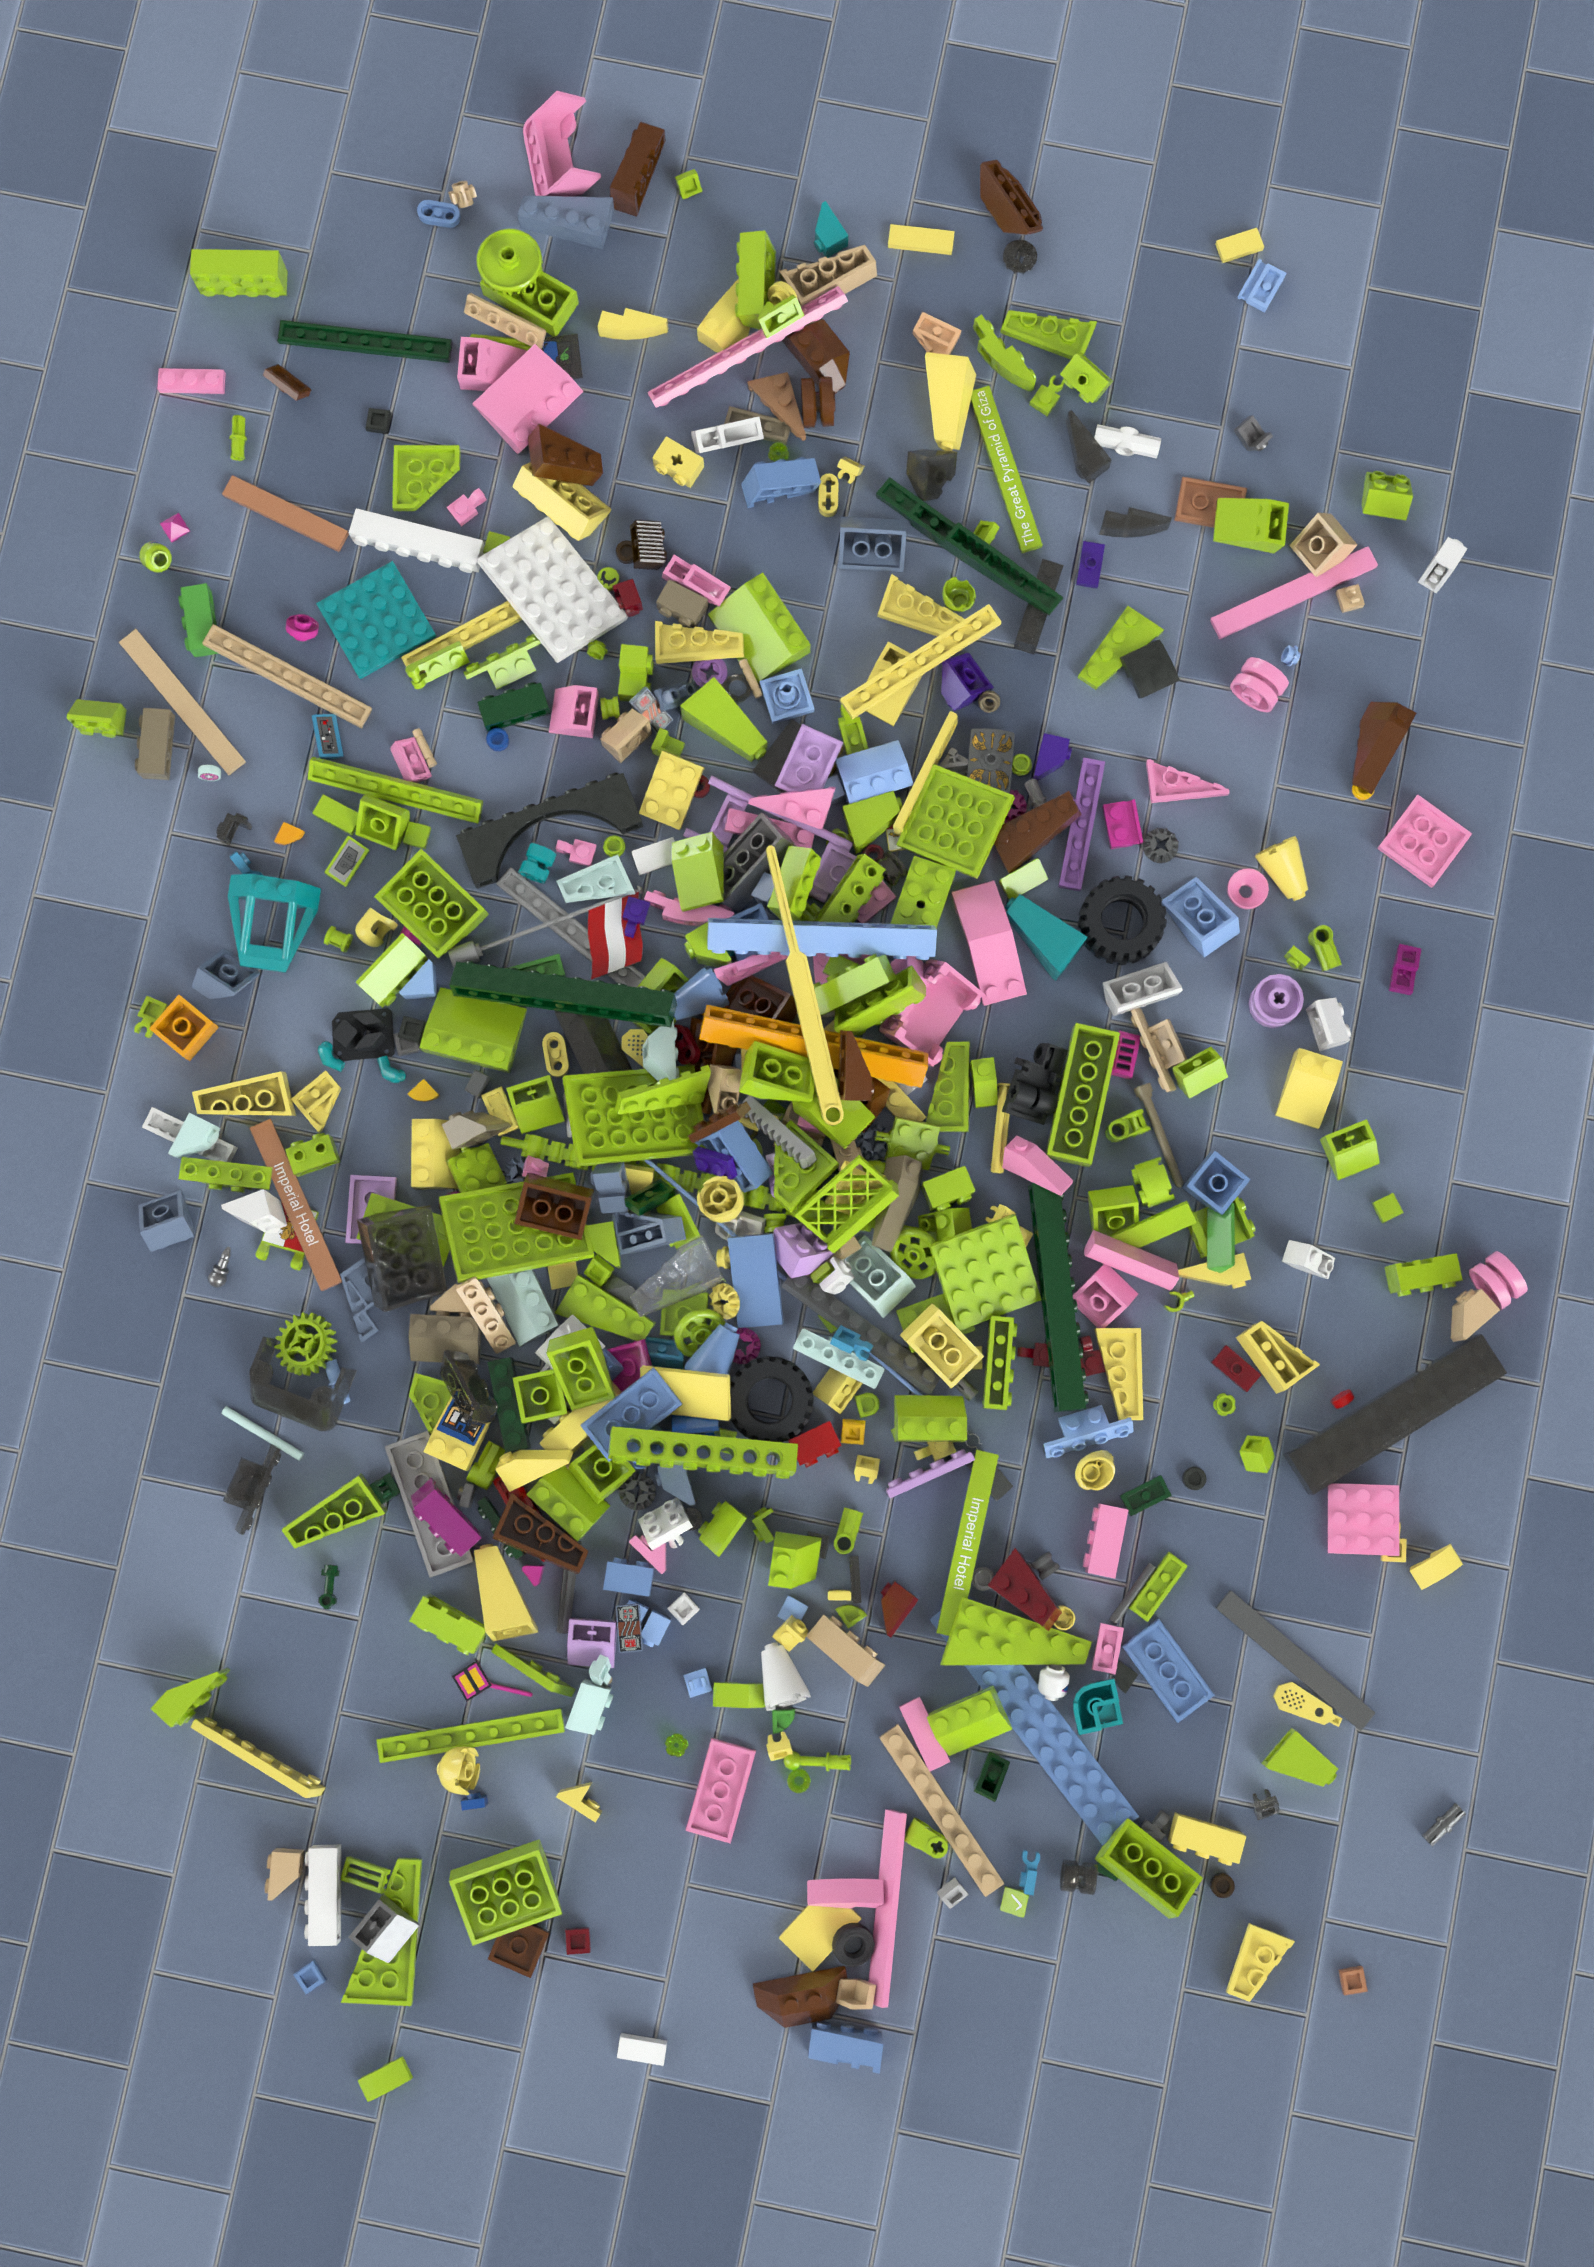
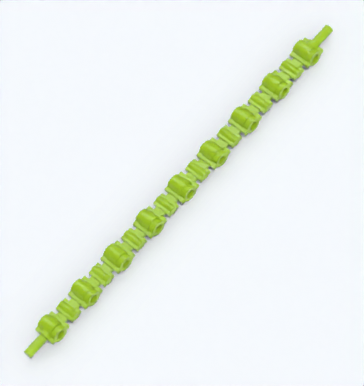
[500,1134,922,1232]

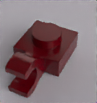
[1079,1336,1106,1377]
[1017,1342,1049,1367]

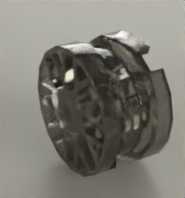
[875,851,908,886]

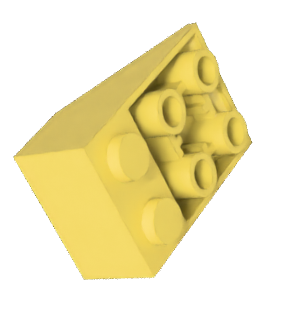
[866,642,923,727]

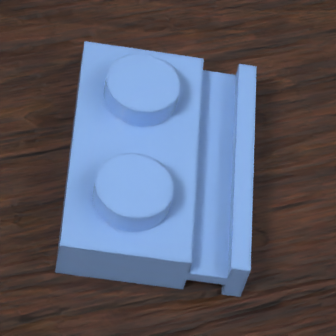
[1237,259,1287,313]

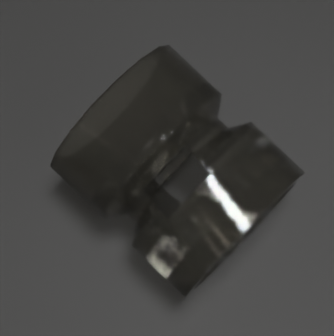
[1060,1859,1098,1895]

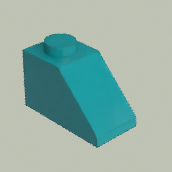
[814,201,849,258]

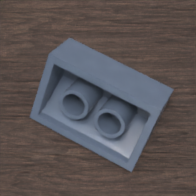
[838,516,907,572]

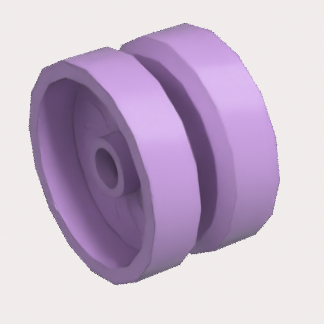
[1248,974,1304,1028]

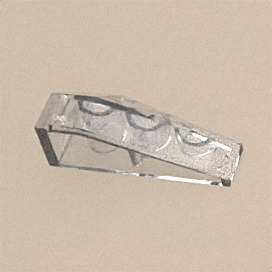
[630,1236,726,1317]

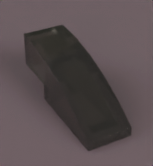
[1099,507,1172,538]

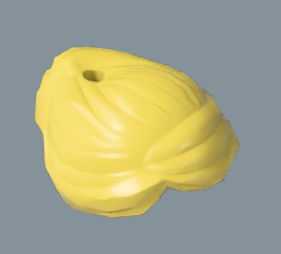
[1075,1450,1115,1490]

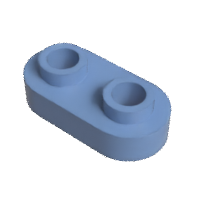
[417,200,461,228]

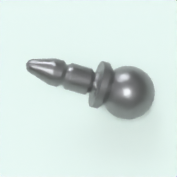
[208,1247,231,1288]

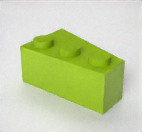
[1384,1253,1463,1297]
[409,1594,487,1655]

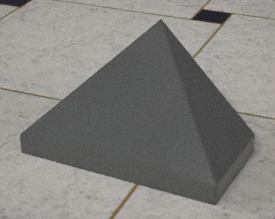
[602,1274,649,1313]

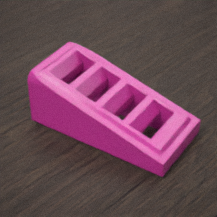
[1111,1031,1140,1079]

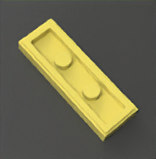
[888,224,955,255]

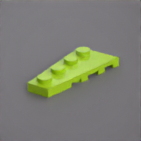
[1000,310,1097,360]
[1078,606,1164,690]

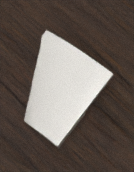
[715,1211,766,1241]

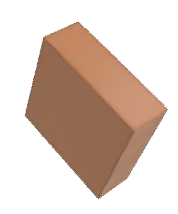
[1338,1966,1368,1995]

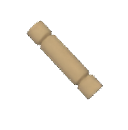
[739,659,763,699]
[412,728,437,768]

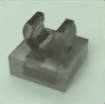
[1253,1789,1280,1820]

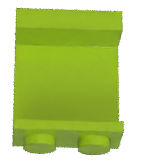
[1187,1196,1256,1259]

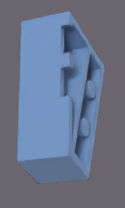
[741,457,821,508]
[695,1121,774,1193]
[808,2021,883,2074]

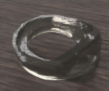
[723,674,752,704]

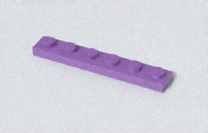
[1058,757,1105,891]

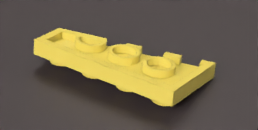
[1094,1328,1143,1420]

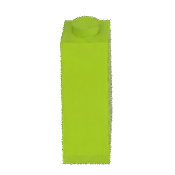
[842,791,903,854]
[1261,1728,1338,1787]

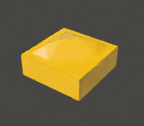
[841,1419,866,1445]

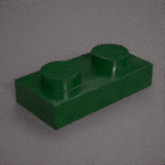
[624,1179,675,1216]
[1119,1475,1172,1516]

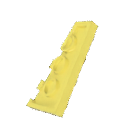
[877,574,964,637]
[655,621,744,664]

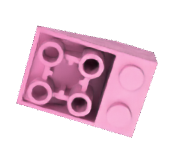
[457,337,527,391]

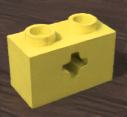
[652,436,704,488]

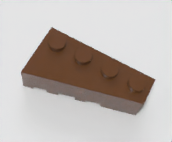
[610,122,666,217]
[994,791,1082,873]
[492,1493,589,1575]

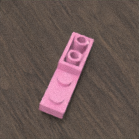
[644,890,735,926]

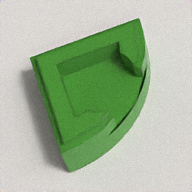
[772,1709,795,1734]

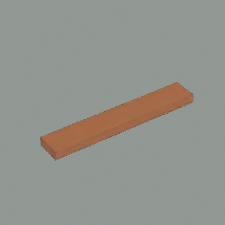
[222,475,349,552]

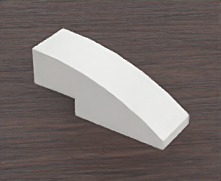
[691,417,764,454]

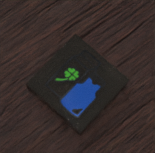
[541,334,583,379]

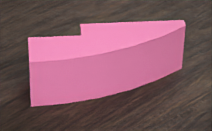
[662,555,731,607]
[807,1879,884,1909]

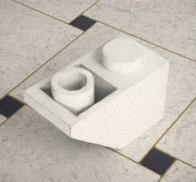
[1282,1240,1335,1279]

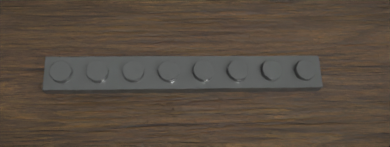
[781,1275,941,1395]

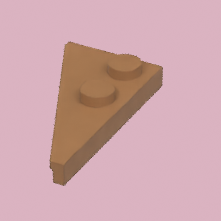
[747,372,806,441]

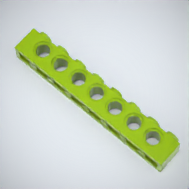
[608,1426,798,1479]

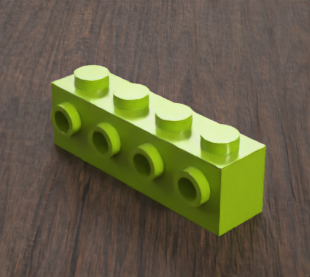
[814,854,886,923]
[813,954,897,1016]
[982,1316,1017,1410]

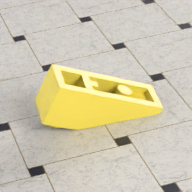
[1178,1253,1251,1289]
[496,1450,573,1492]

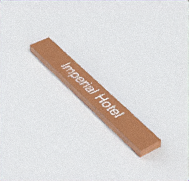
[250,1119,342,1291]

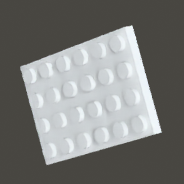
[477,517,628,663]

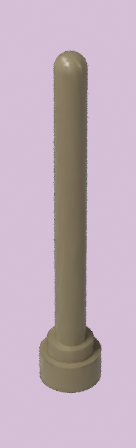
[1133,1083,1184,1187]

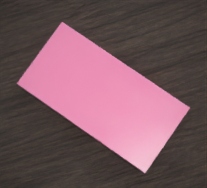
[686,1738,756,1844]

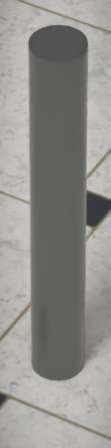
[1109,1563,1156,1625]

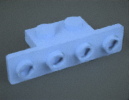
[1043,1405,1134,1458]

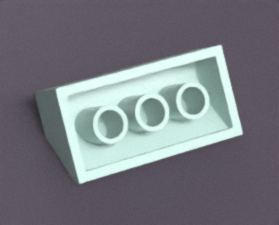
[487,1269,560,1347]

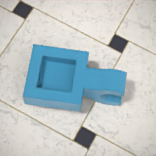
[229,850,264,876]
[830,1325,873,1361]
[1019,1850,1040,1895]

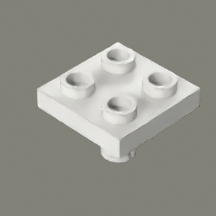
[638,1497,692,1550]

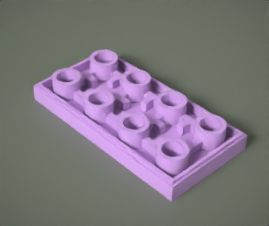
[885,1449,975,1498]

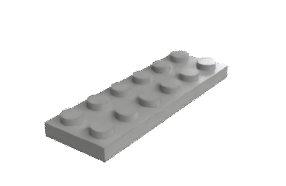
[385,1431,474,1578]

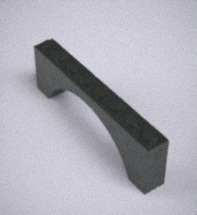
[456,772,643,889]

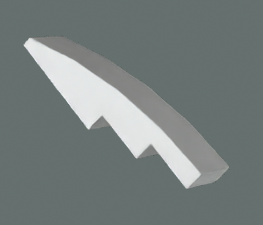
[142,1107,238,1162]

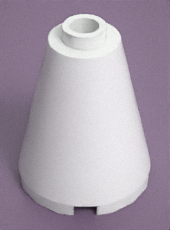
[761,1642,811,1711]

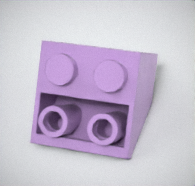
[773,1223,834,1278]
[567,1617,617,1668]

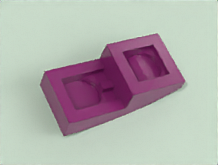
[1389,944,1421,996]

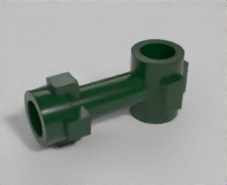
[318,1565,340,1609]

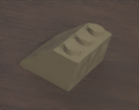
[409,1314,482,1365]

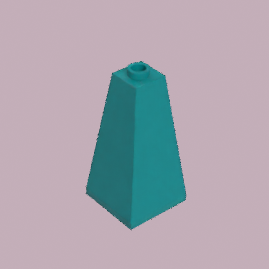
[1005,894,1087,981]

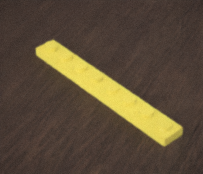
[840,604,1001,719]

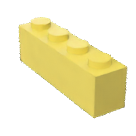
[539,1380,621,1453]

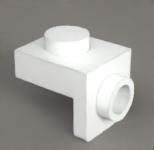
[819,1257,855,1295]

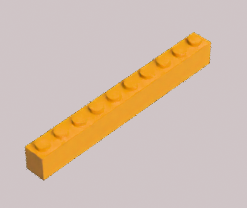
[699,1005,928,1087]

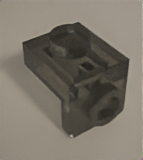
[216,813,252,846]

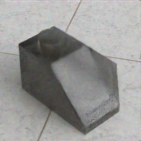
[906,449,957,501]

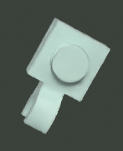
[589,1654,611,1687]

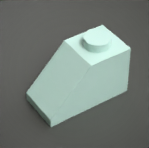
[168,1113,221,1159]

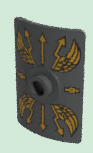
[967,728,1015,794]

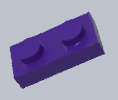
[693,1146,737,1180]

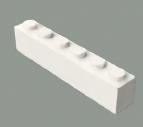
[349,508,485,573]

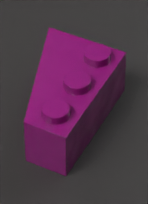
[411,1477,482,1557]

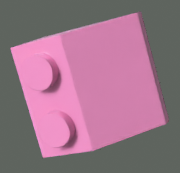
[1073,1264,1138,1328]

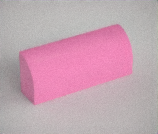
[1084,1230,1179,1290]

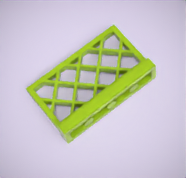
[794,1155,899,1254]

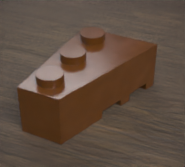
[528,424,603,486]

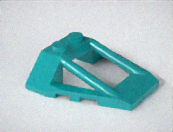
[228,874,321,973]

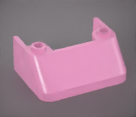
[523,91,601,197]

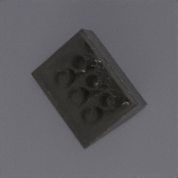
[357,1205,447,1312]

